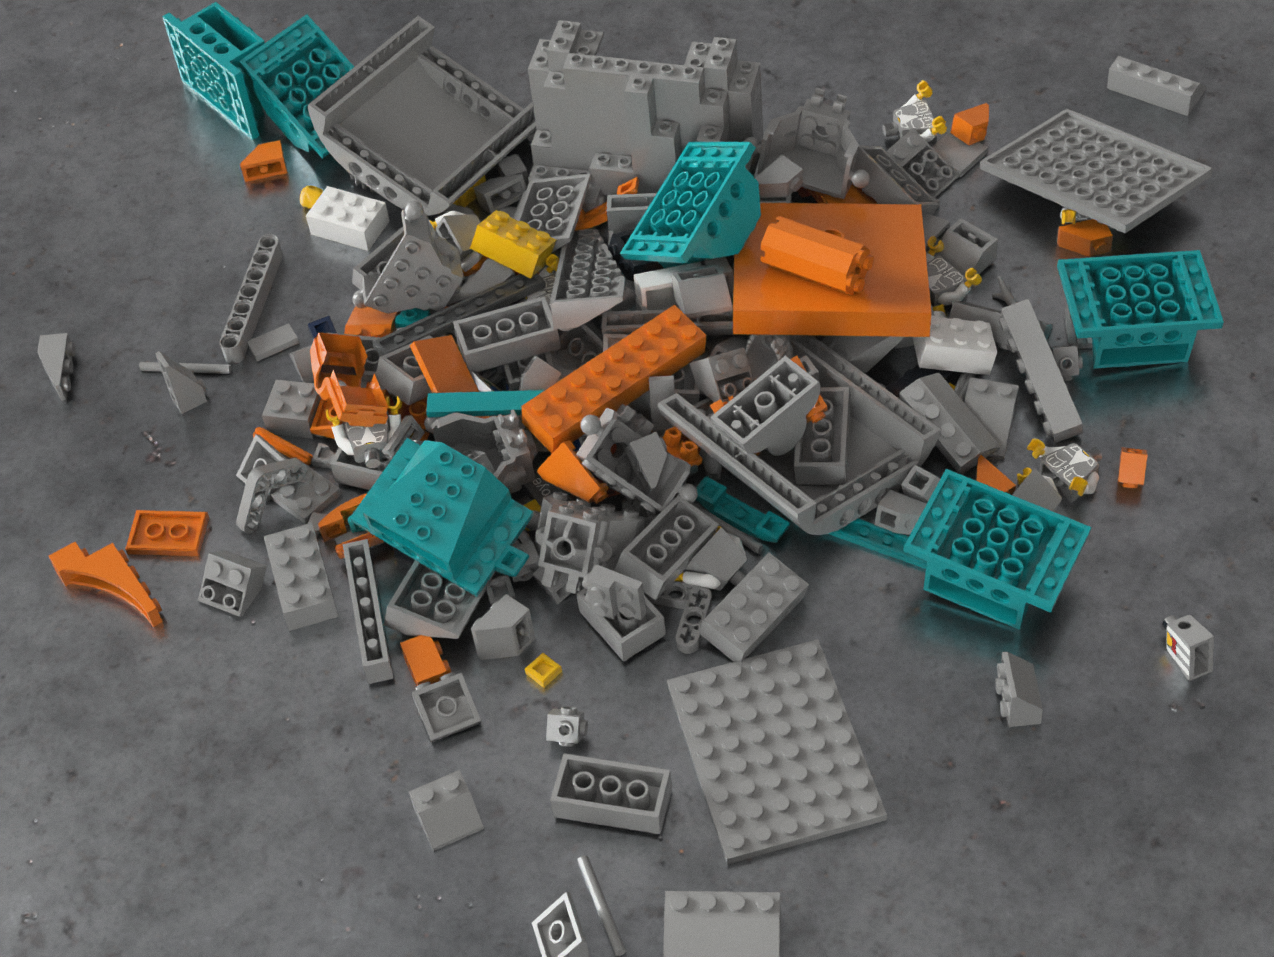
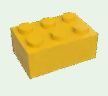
[470,210,556,279]

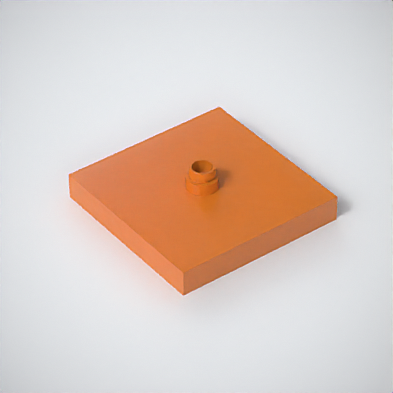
[733,203,932,337]

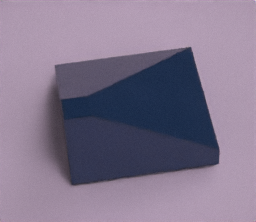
[308,316,337,339]

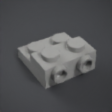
[582,564,646,621]
[412,672,481,743]

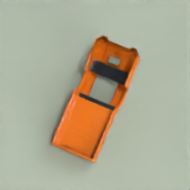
[310,333,388,427]

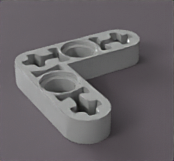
[236,458,308,534]
[644,581,712,654]

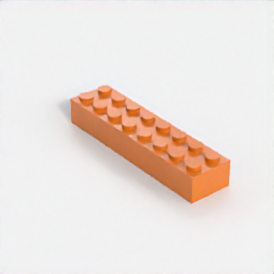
[522,304,706,453]

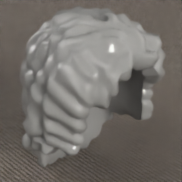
[745,334,793,381]

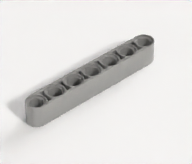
[220,234,283,364]

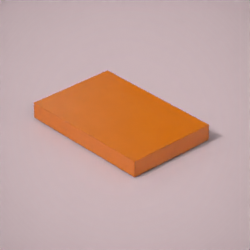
[410,335,479,393]
[125,510,209,556]

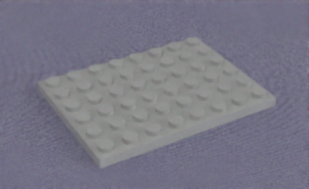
[980,109,1212,233]
[667,639,887,865]

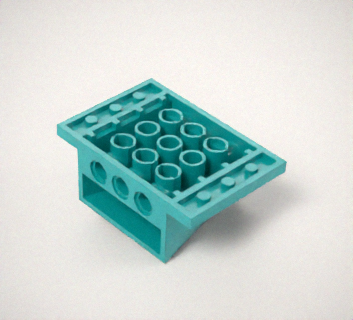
[162,2,265,140]
[239,14,354,159]
[620,142,761,268]
[1057,250,1224,369]
[350,438,534,597]
[903,469,1092,630]

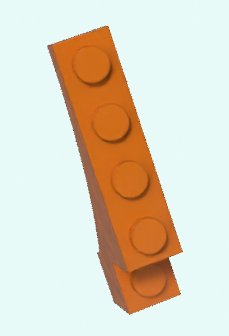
[49,542,162,627]

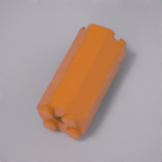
[760,216,874,295]

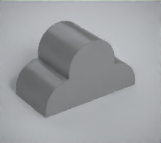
[710,356,820,456]

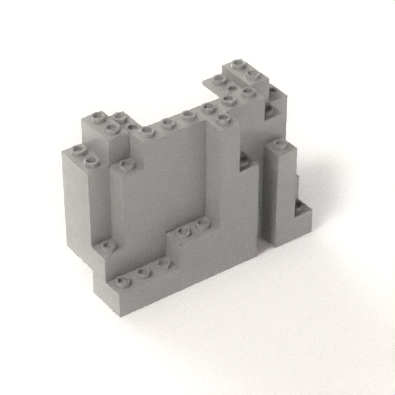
[528,20,764,198]

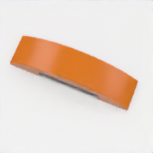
[574,177,639,231]
[318,493,367,542]

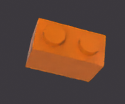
[400,635,451,687]

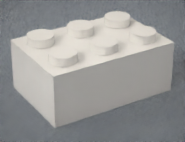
[306,186,389,251]
[913,316,997,375]

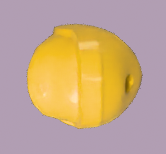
[300,186,323,209]

